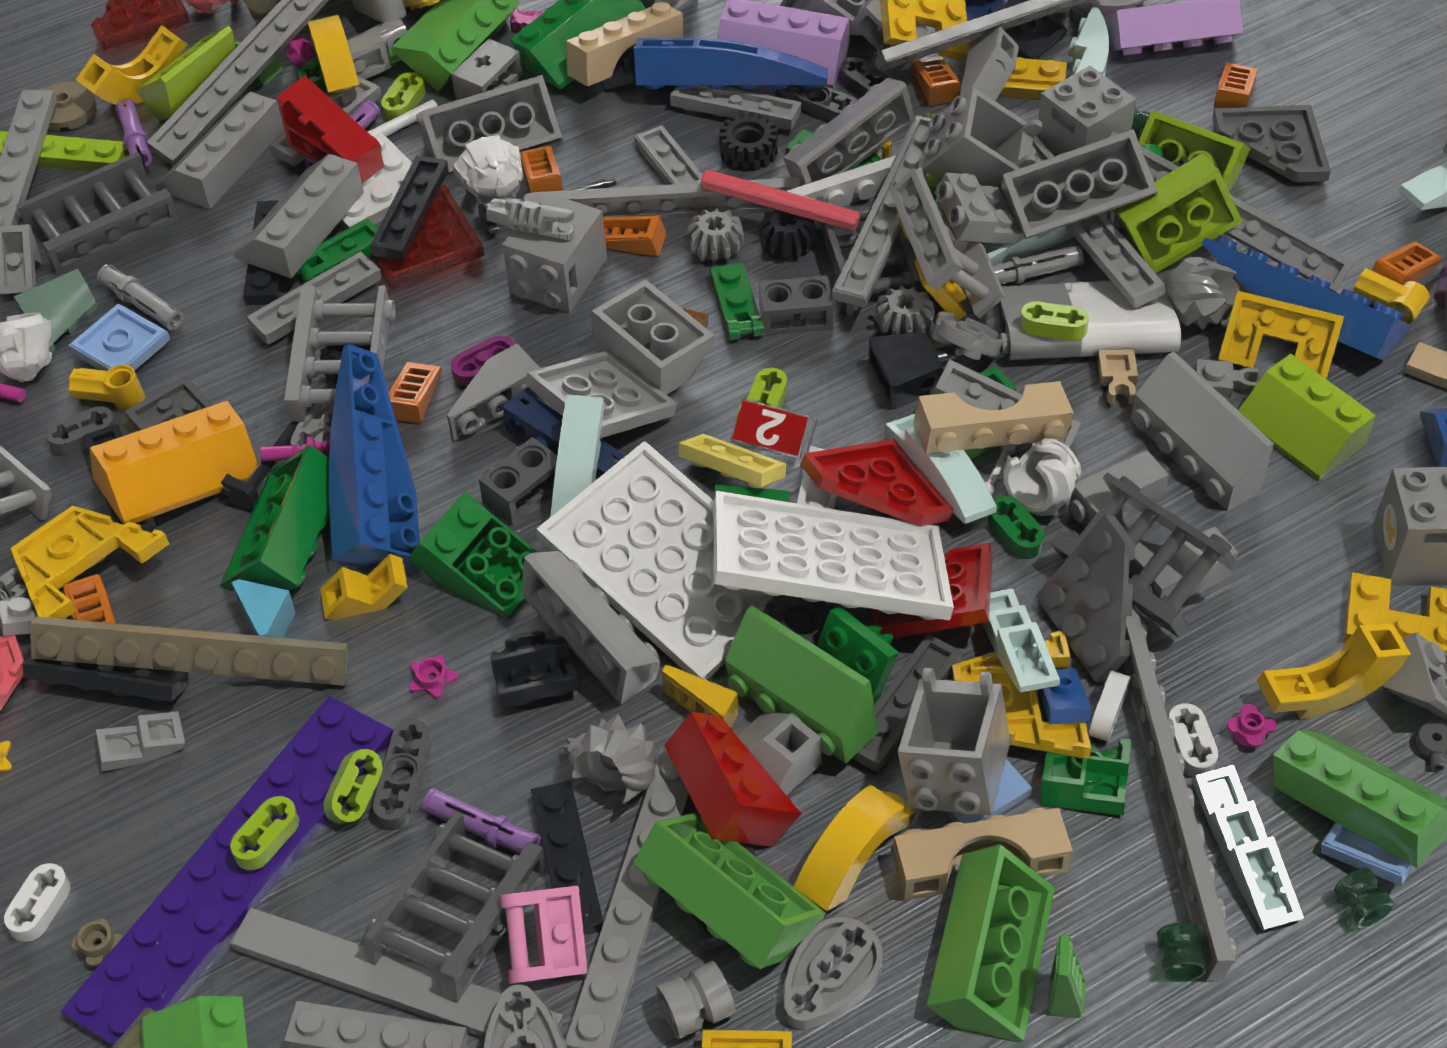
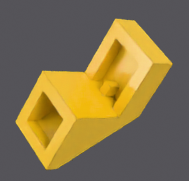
[320,554,408,620]

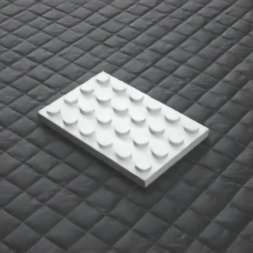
[536,441,773,680]
[713,491,954,621]

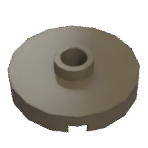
[43,81,97,131]

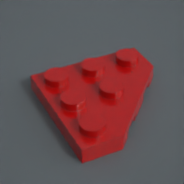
[800,439,954,526]
[870,542,993,640]

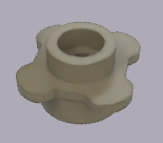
[71,919,123,967]

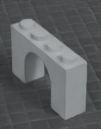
[1069,450,1238,599]

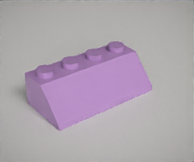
[717,0,850,89]
[1103,0,1243,56]

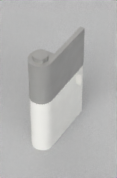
[999,281,1181,361]

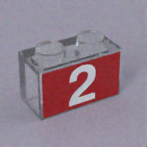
[730,398,818,466]

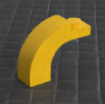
[307,15,359,94]
[75,25,188,105]
[1256,623,1411,719]
[793,785,916,911]

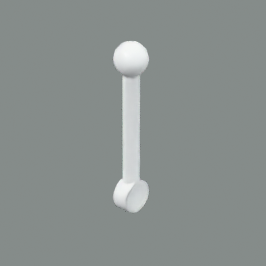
[985,444,1016,495]

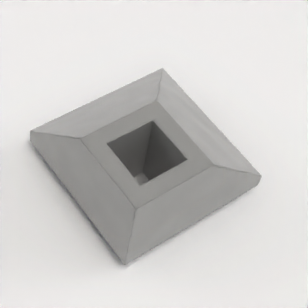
[1383,632,1447,719]
[737,713,822,795]

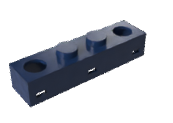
[502,390,626,480]

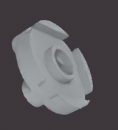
[931,312,1003,360]

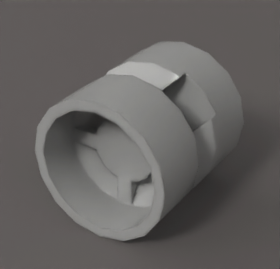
[655,961,736,1039]

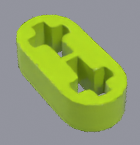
[381,72,426,121]
[1020,301,1089,341]
[746,368,787,410]
[323,749,383,824]
[230,796,299,870]

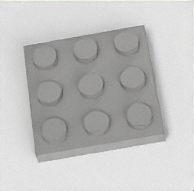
[525,350,677,439]

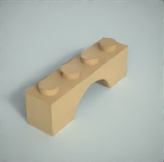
[566,2,683,87]
[913,381,1074,454]
[893,807,1073,901]

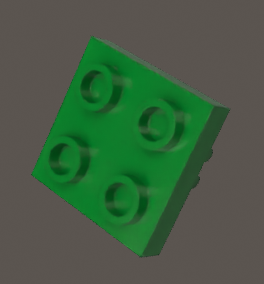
[817,606,899,705]

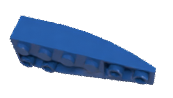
[634,38,828,89]
[1202,235,1411,360]
[329,344,420,569]

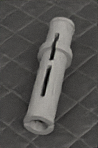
[992,244,1084,284]
[97,264,184,331]

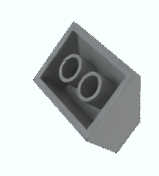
[592,279,715,395]

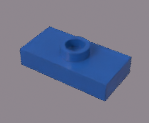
[1037,668,1091,724]

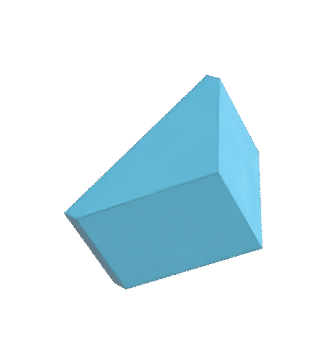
[231,579,296,638]

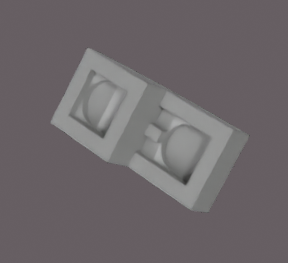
[95,711,185,771]

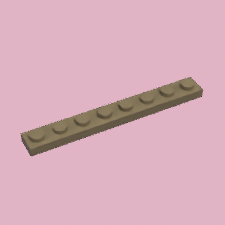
[30,617,348,686]

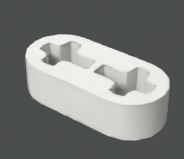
[1089,670,1131,742]
[1168,703,1218,778]
[4,863,70,942]

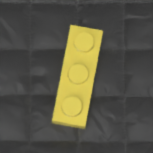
[678,434,786,488]

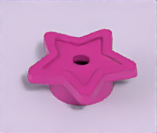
[409,655,459,699]

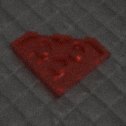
[91,0,191,51]
[377,185,485,289]

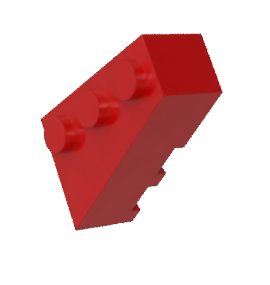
[276,76,384,184]
[664,712,802,847]

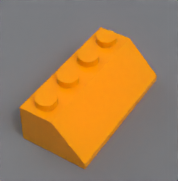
[90,401,258,525]

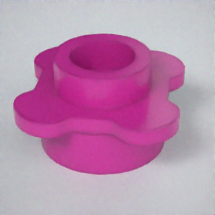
[286,36,315,68]
[1227,704,1277,747]

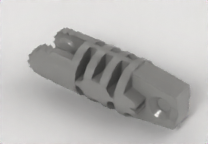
[486,198,574,240]

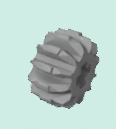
[687,208,744,264]
[875,285,935,336]

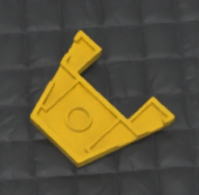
[10,505,169,619]
[951,631,1091,758]

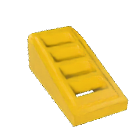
[662,665,738,728]

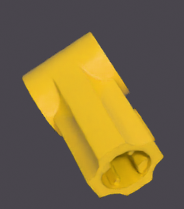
[1353,268,1430,324]
[68,365,146,412]

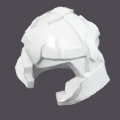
[453,135,523,203]
[0,312,52,382]
[1002,438,1081,516]

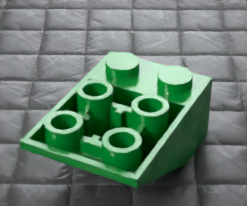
[408,491,538,618]

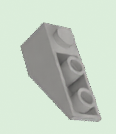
[960,26,1019,101]
[447,344,540,441]

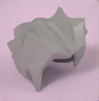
[1165,257,1240,331]
[563,714,655,804]

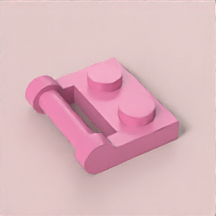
[500,886,588,983]

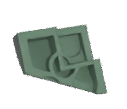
[14,269,98,353]

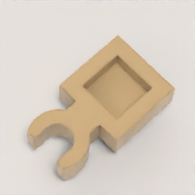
[1097,349,1138,405]

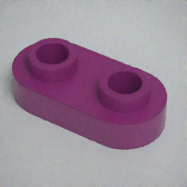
[451,336,515,386]

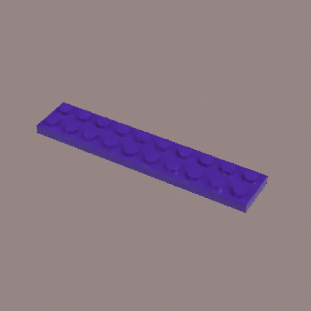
[60,696,393,1048]

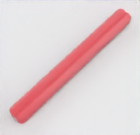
[701,170,860,231]

